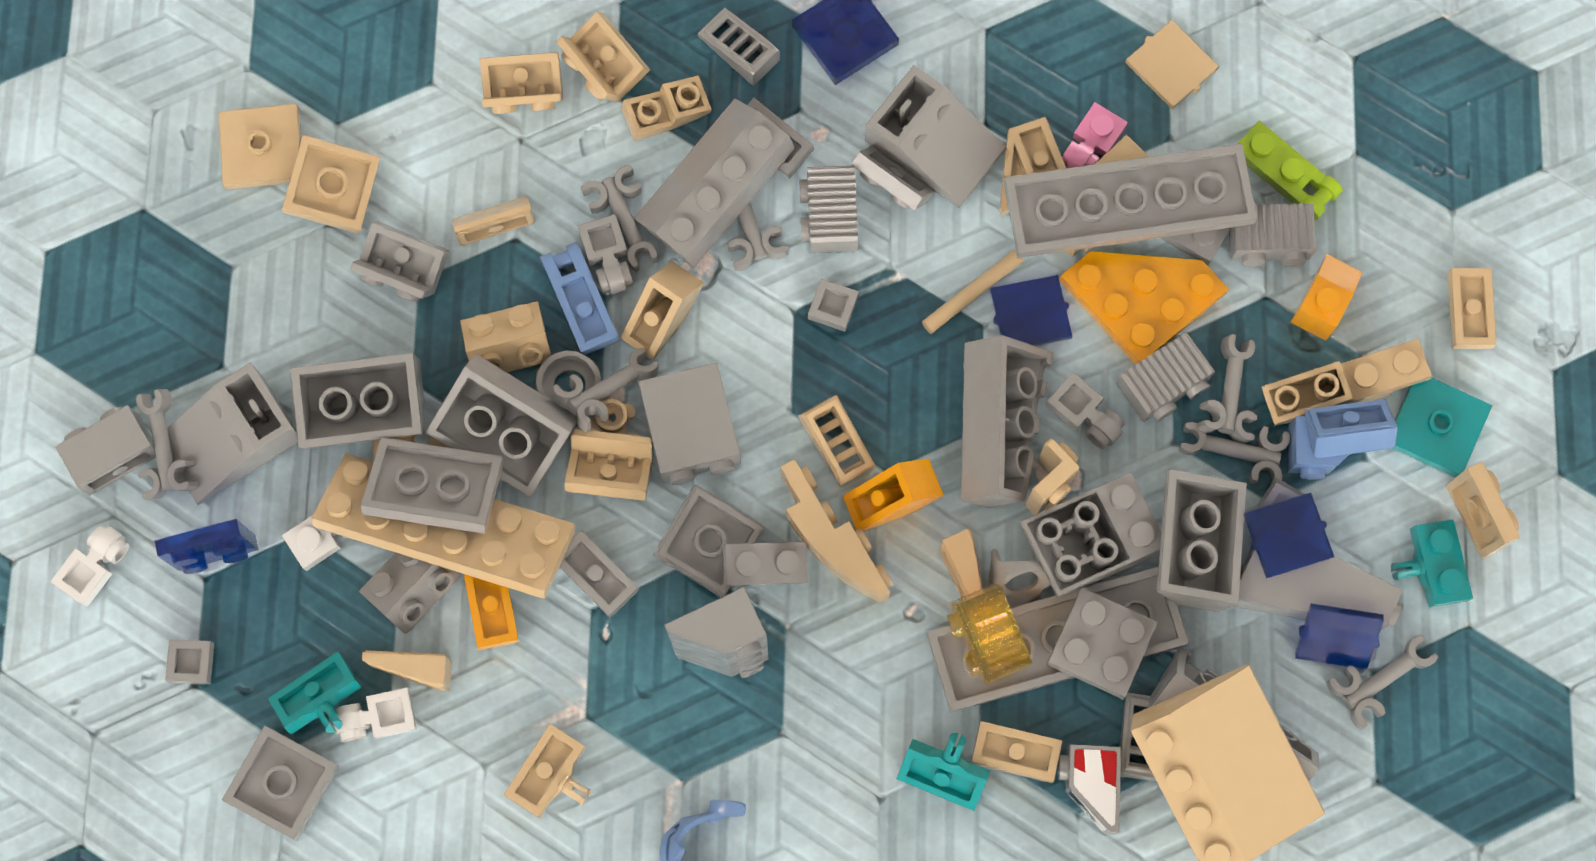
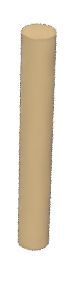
[922,250,1023,334]

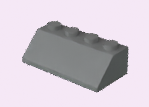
[634,99,795,268]
[664,587,769,678]

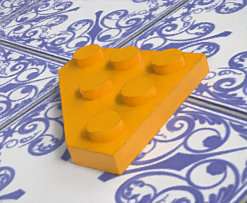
[1059,251,1229,365]

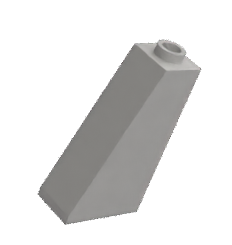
[1232,524,1403,633]

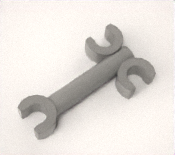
[581,165,658,272]
[727,202,788,271]
[1197,334,1258,443]
[553,348,659,433]
[136,389,199,499]
[1178,422,1290,485]
[1326,635,1438,730]

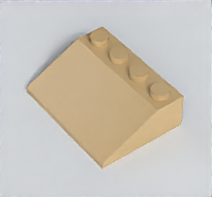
[1131,664,1325,861]

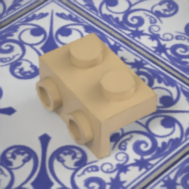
[556,11,650,102]
[480,52,563,114]
[460,301,551,372]
[565,429,653,501]
[1025,438,1080,516]

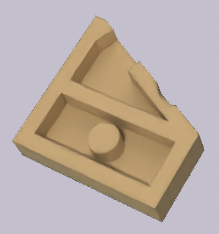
[999,117,1066,216]

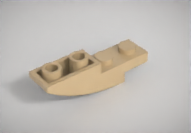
[1261,338,1432,426]
[780,459,892,603]

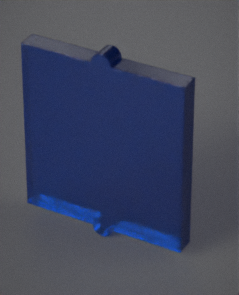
[990,275,1073,346]
[1243,493,1334,579]
[1295,603,1384,670]

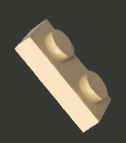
[1447,268,1496,349]
[971,721,1062,783]

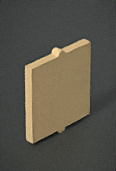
[1125,20,1219,109]

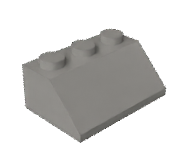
[290,353,424,449]
[425,354,577,497]
[1157,469,1247,612]

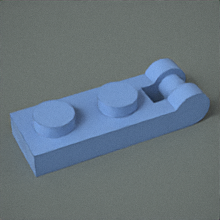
[540,242,619,355]

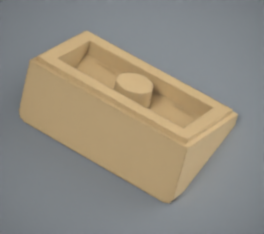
[452,196,536,246]

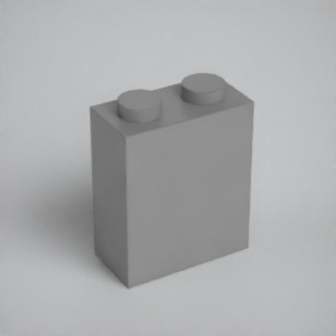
[638,362,741,485]

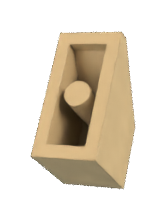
[620,261,704,360]

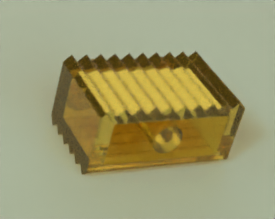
[947,583,1033,684]

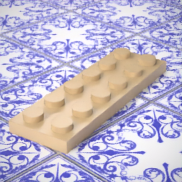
[312,453,575,599]

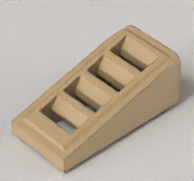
[798,395,875,486]
[939,528,985,619]
[362,650,452,692]

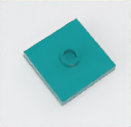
[1392,378,1493,478]

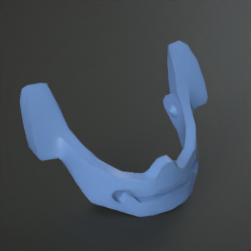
[660,799,746,861]

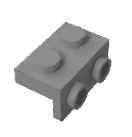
[350,221,449,301]
[358,552,461,634]

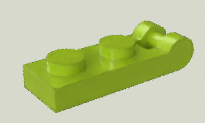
[1237,120,1343,220]

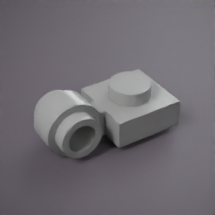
[577,214,633,295]
[1045,373,1125,449]

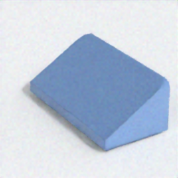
[1305,399,1398,458]

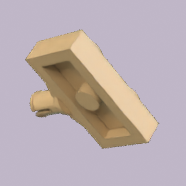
[503,724,592,818]

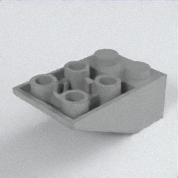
[865,65,1006,208]
[168,362,298,505]
[1020,472,1162,597]

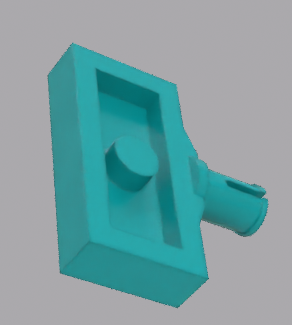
[1391,519,1473,608]
[268,651,361,735]
[896,733,990,811]

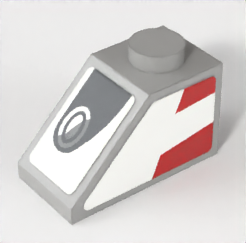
[1058,744,1121,835]

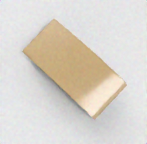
[621,76,712,141]

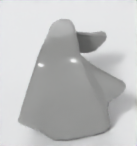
[988,549,1050,609]

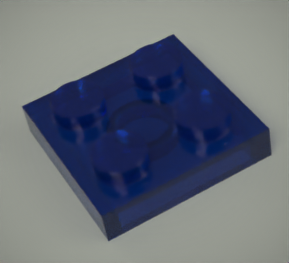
[792,0,899,85]
[154,519,259,574]

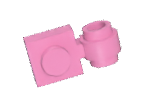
[1062,102,1128,168]

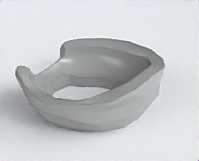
[535,350,601,412]

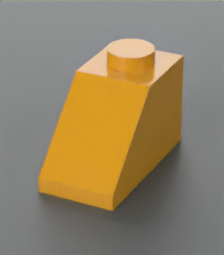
[1290,254,1362,341]
[843,458,944,532]

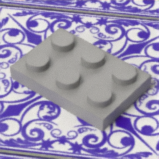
[361,437,503,534]

